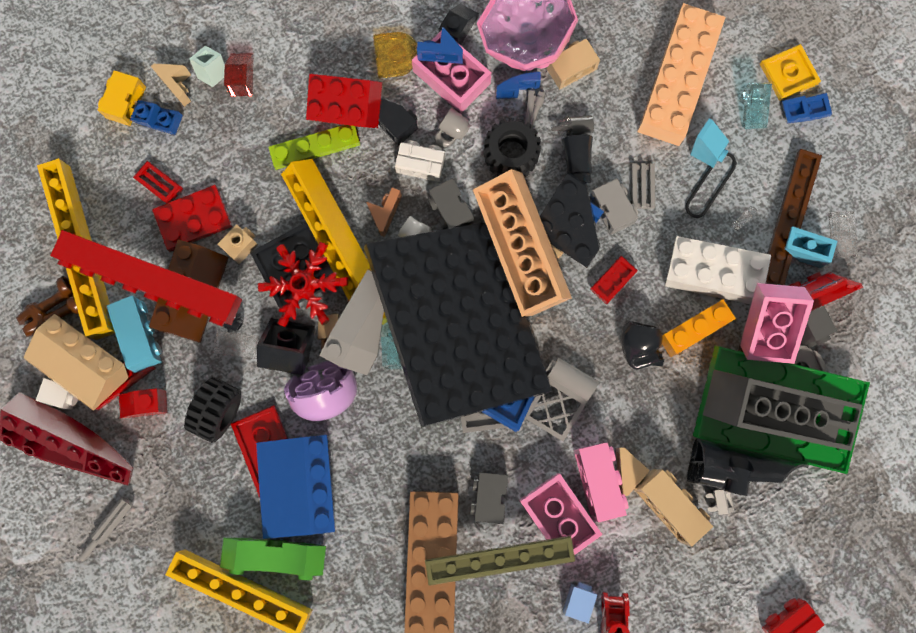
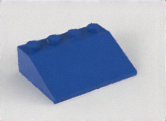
[256,435,335,539]

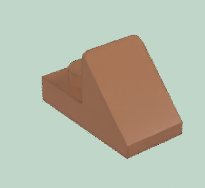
[366,188,402,237]

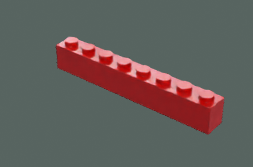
[50,230,242,327]

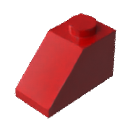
[119,388,168,418]

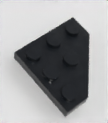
[540,172,601,268]

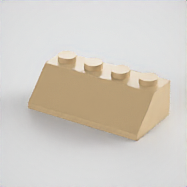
[24,314,128,411]

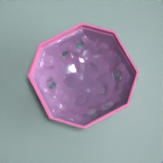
[477,0,578,71]

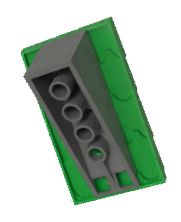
[693,346,870,474]

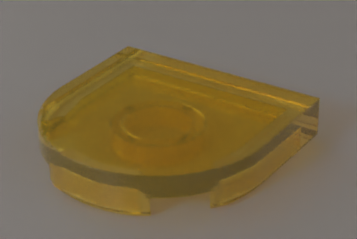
[373,32,417,79]

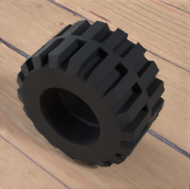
[484,118,541,177]
[184,377,241,443]

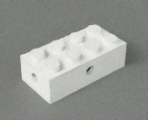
[665,236,771,304]

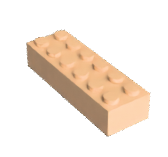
[637,3,725,146]
[473,169,572,316]

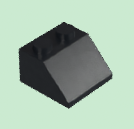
[257,318,315,375]

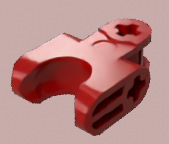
[600,592,630,633]

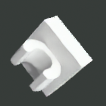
[705,488,734,515]

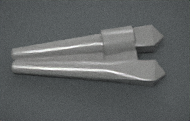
[525,88,545,130]

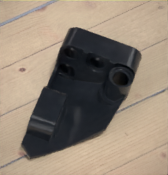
[687,438,809,496]

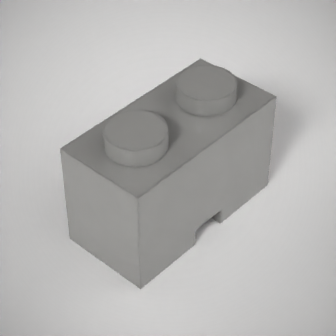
[590,179,638,235]

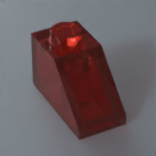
[224,53,254,96]

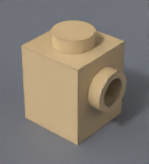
[217,224,258,264]

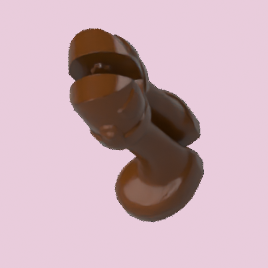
[16,276,79,337]

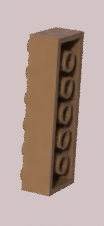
[404,491,459,633]

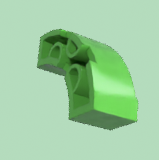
[220,538,326,580]

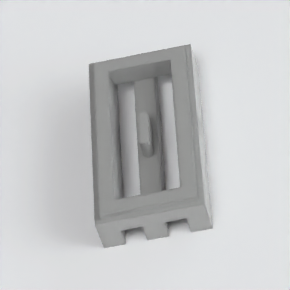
[631,163,655,209]

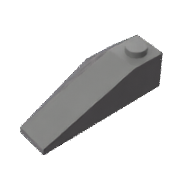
[319,270,384,375]

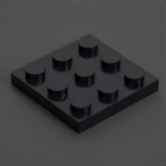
[250,222,336,308]

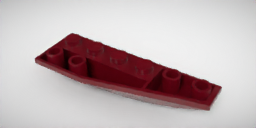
[0,392,133,485]

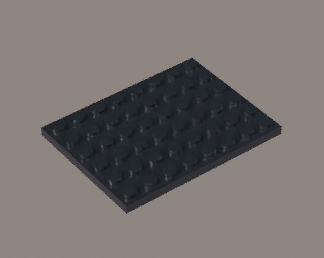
[364,222,552,428]

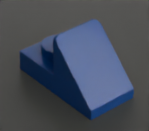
[417,27,463,64]

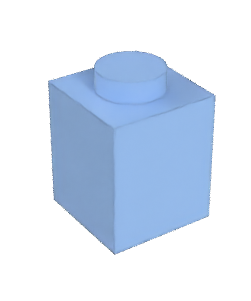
[563,582,597,624]

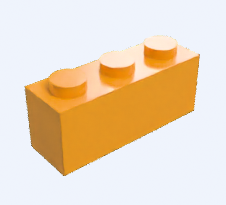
[662,299,736,358]

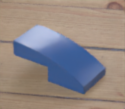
[496,72,541,99]
[782,93,832,123]

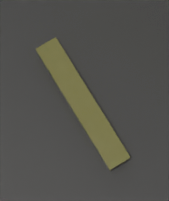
[425,536,575,586]

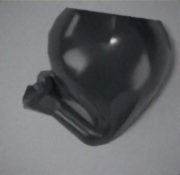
[620,321,665,370]

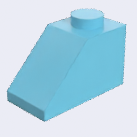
[690,118,729,168]
[785,227,837,268]

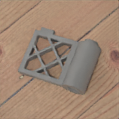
[525,358,599,442]

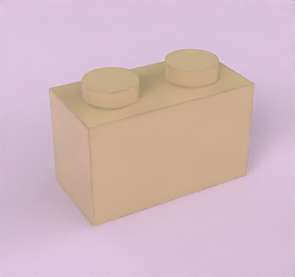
[546,38,600,90]

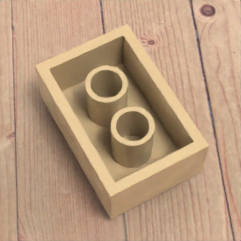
[634,469,713,547]

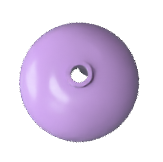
[284,361,357,421]

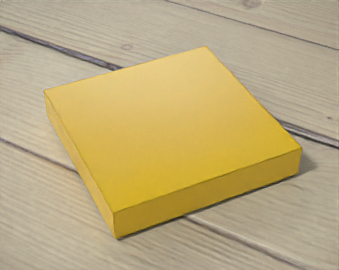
[760,44,821,101]

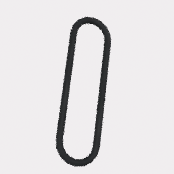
[685,153,737,218]

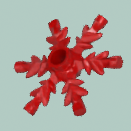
[258,242,349,327]

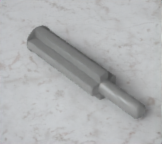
[79,497,133,561]

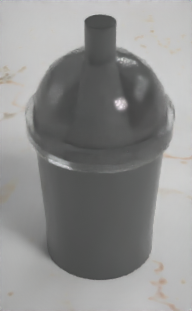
[551,115,594,137]

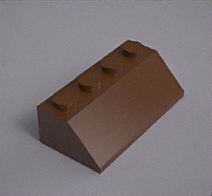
[149,239,229,343]

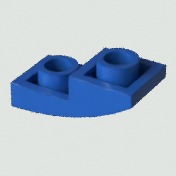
[130,100,183,135]

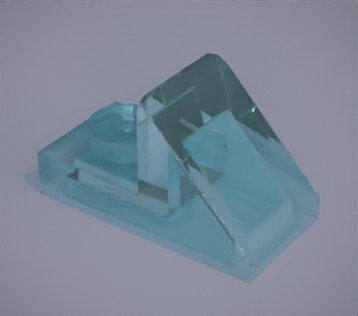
[740,82,772,129]

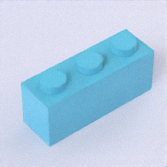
[107,295,162,373]

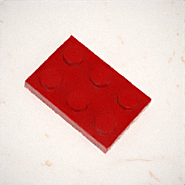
[152,185,233,252]

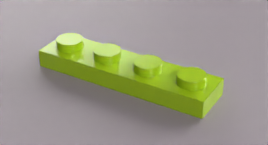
[268,125,360,170]

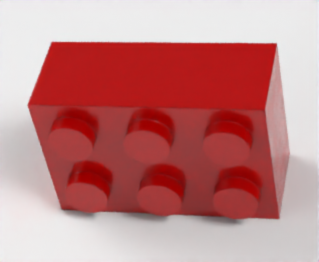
[306,74,382,128]

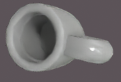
[434,108,471,147]

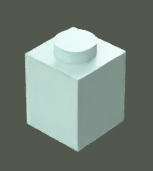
[189,46,228,87]

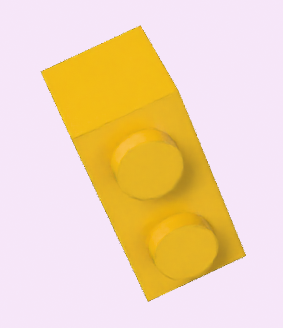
[98,70,146,126]

